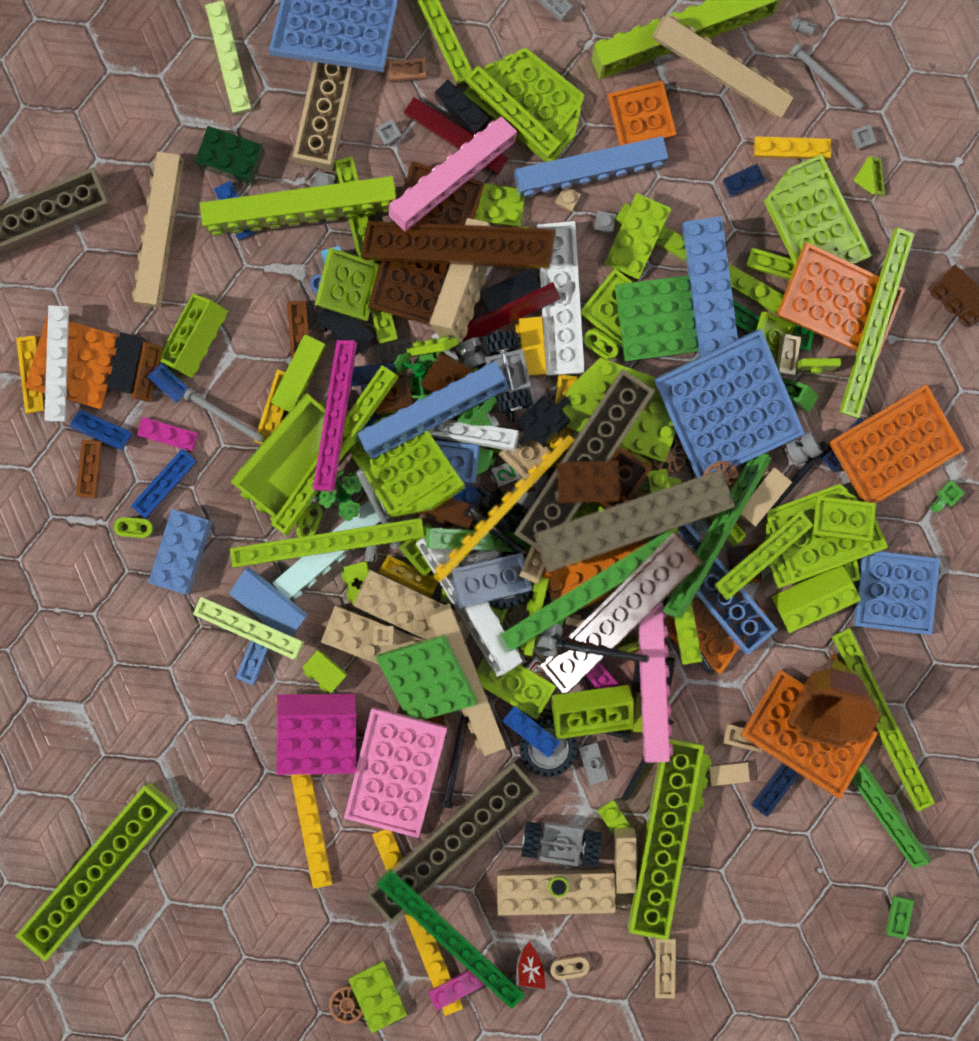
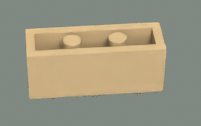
[739,467,792,527]
[614,828,636,893]

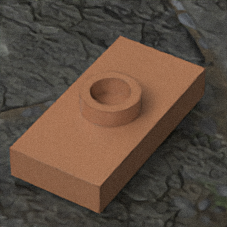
[388,58,427,82]

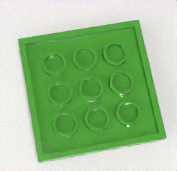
[615,275,698,362]
[376,634,478,720]

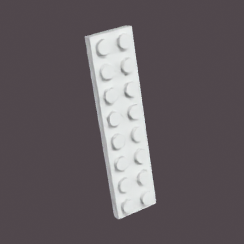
[537,221,585,376]

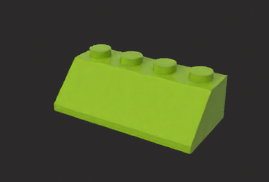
[160,294,228,378]
[771,565,861,633]
[552,685,634,739]

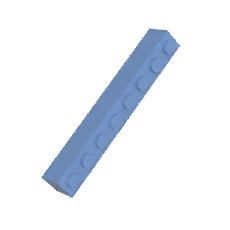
[514,136,668,198]
[358,361,510,459]

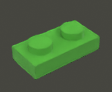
[885,895,914,939]

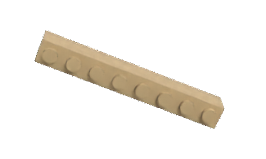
[651,14,794,118]
[132,152,184,308]
[426,603,506,756]

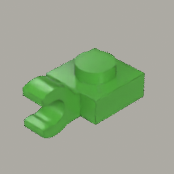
[929,480,965,513]

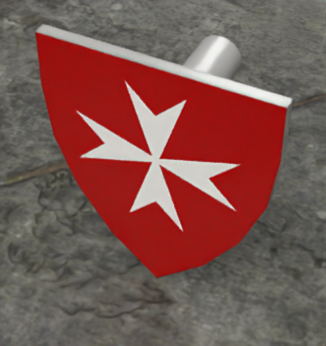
[512,941,546,990]

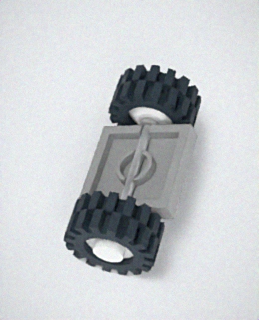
[483,331,533,413]
[521,821,602,868]

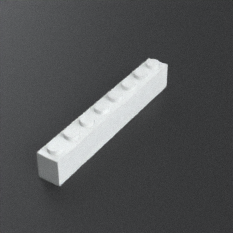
[416,528,523,677]

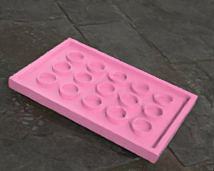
[344,707,447,838]

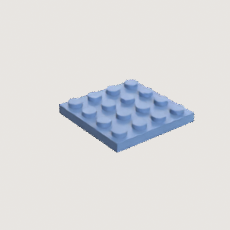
[853,551,940,635]

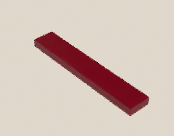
[404,97,509,175]
[456,282,561,347]

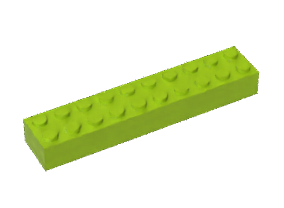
[592,0,781,80]
[200,176,397,236]
[627,737,704,940]
[16,782,179,962]

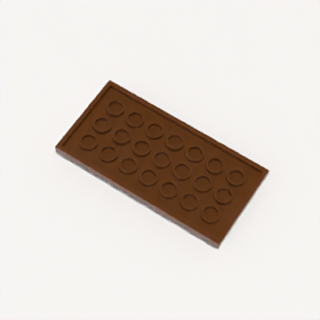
[368,161,485,327]

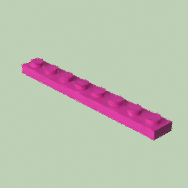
[313,340,357,492]

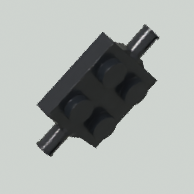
[517,395,571,448]
[476,484,525,534]

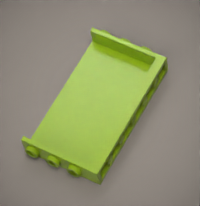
[230,393,360,521]

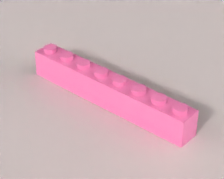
[389,117,517,231]
[638,603,673,762]

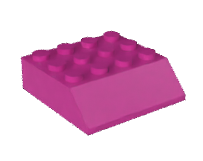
[276,694,356,775]

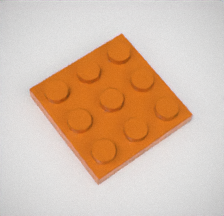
[607,80,677,146]

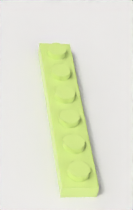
[205,1,252,115]
[193,597,304,660]

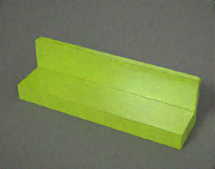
[271,335,327,412]

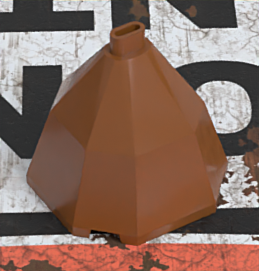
[789,654,881,748]

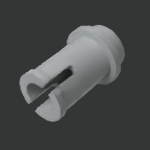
[790,16,816,36]
[364,545,380,562]

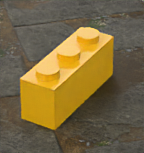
[515,317,546,378]

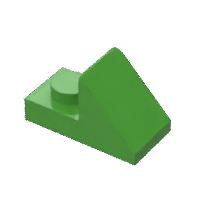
[458,396,497,426]

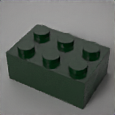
[195,126,265,186]

